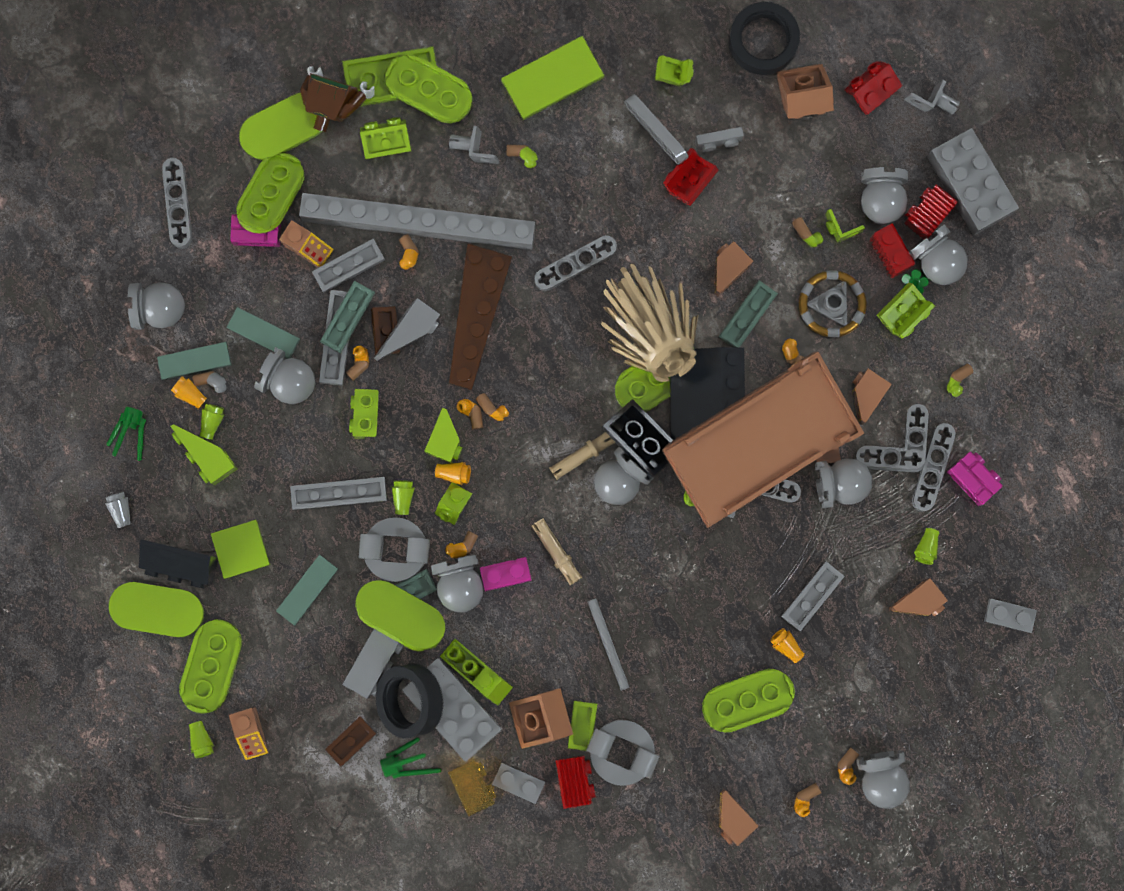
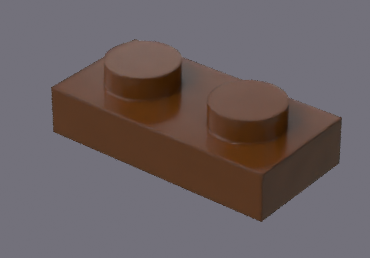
[371,306,400,355]
[325,716,377,767]

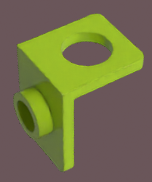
[825,209,865,243]

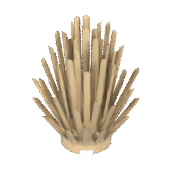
[601,264,698,382]

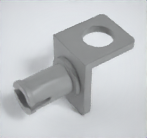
[904,80,960,115]
[449,126,499,164]

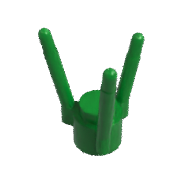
[107,407,146,461]
[380,737,442,779]

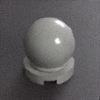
[861,167,908,224]
[909,225,968,285]
[127,282,185,330]
[254,347,316,405]
[593,446,655,505]
[815,458,872,508]
[431,555,484,613]
[856,750,910,809]

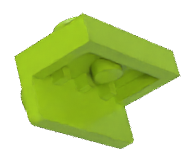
[876,283,935,338]
[349,389,379,439]

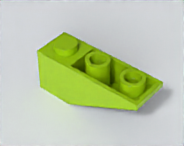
[171,424,238,485]
[440,639,513,706]

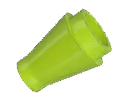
[199,403,225,440]
[391,480,415,515]
[914,528,940,565]
[189,721,214,758]

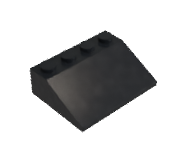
[670,347,745,441]

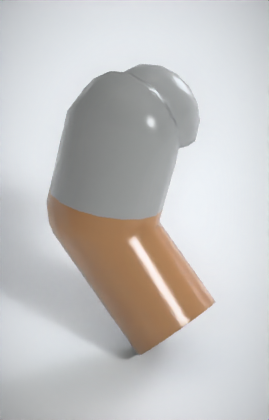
[193,371,227,393]

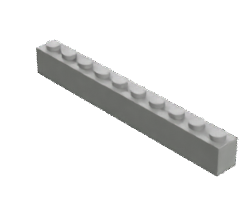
[299,193,535,250]

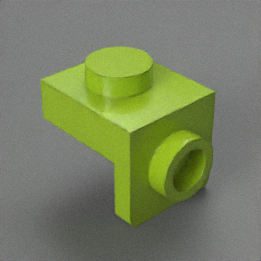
[655,55,694,86]
[435,482,472,525]

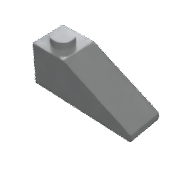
[374,298,440,361]

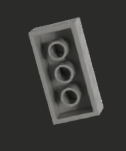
[927,128,1019,236]
[402,658,503,762]

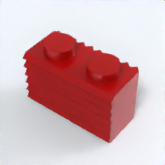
[904,184,958,240]
[870,223,915,278]
[556,755,596,809]

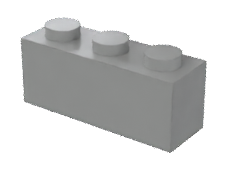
[342,629,404,699]

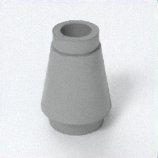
[105,492,131,528]

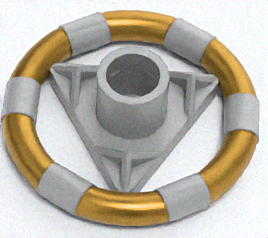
[799,270,867,337]

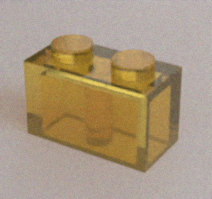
[448,759,497,817]

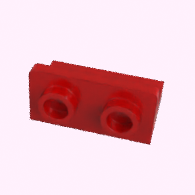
[845,61,903,115]
[663,148,719,206]

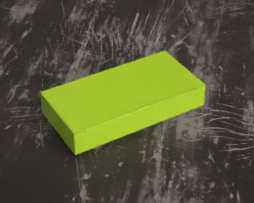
[568,701,597,751]

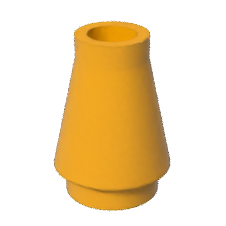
[171,376,207,409]
[435,462,471,486]
[770,628,805,663]

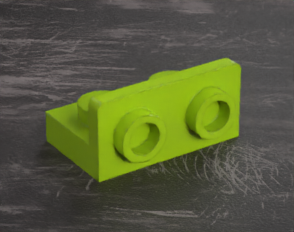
[360,117,411,159]

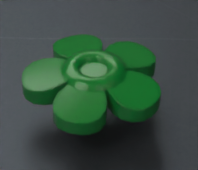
[901,269,929,294]

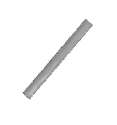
[587,598,629,691]

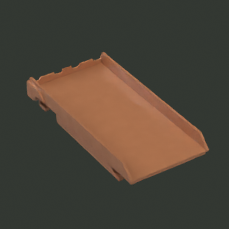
[662,352,864,528]

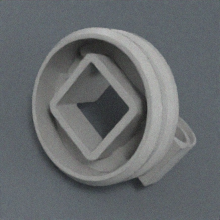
[358,517,430,582]
[586,720,660,786]

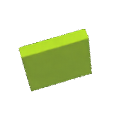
[211,520,270,579]

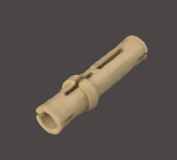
[549,432,616,480]
[531,518,582,585]

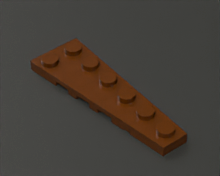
[449,244,512,390]

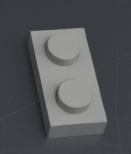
[695,127,744,152]
[984,599,1037,633]
[492,762,545,804]

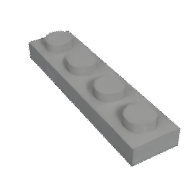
[319,290,349,386]
[290,477,387,510]

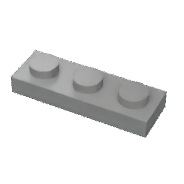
[312,238,385,293]
[781,561,845,632]

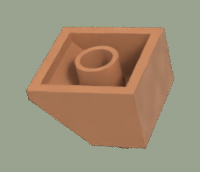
[777,64,834,119]
[509,688,573,749]

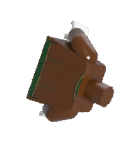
[300,66,375,132]

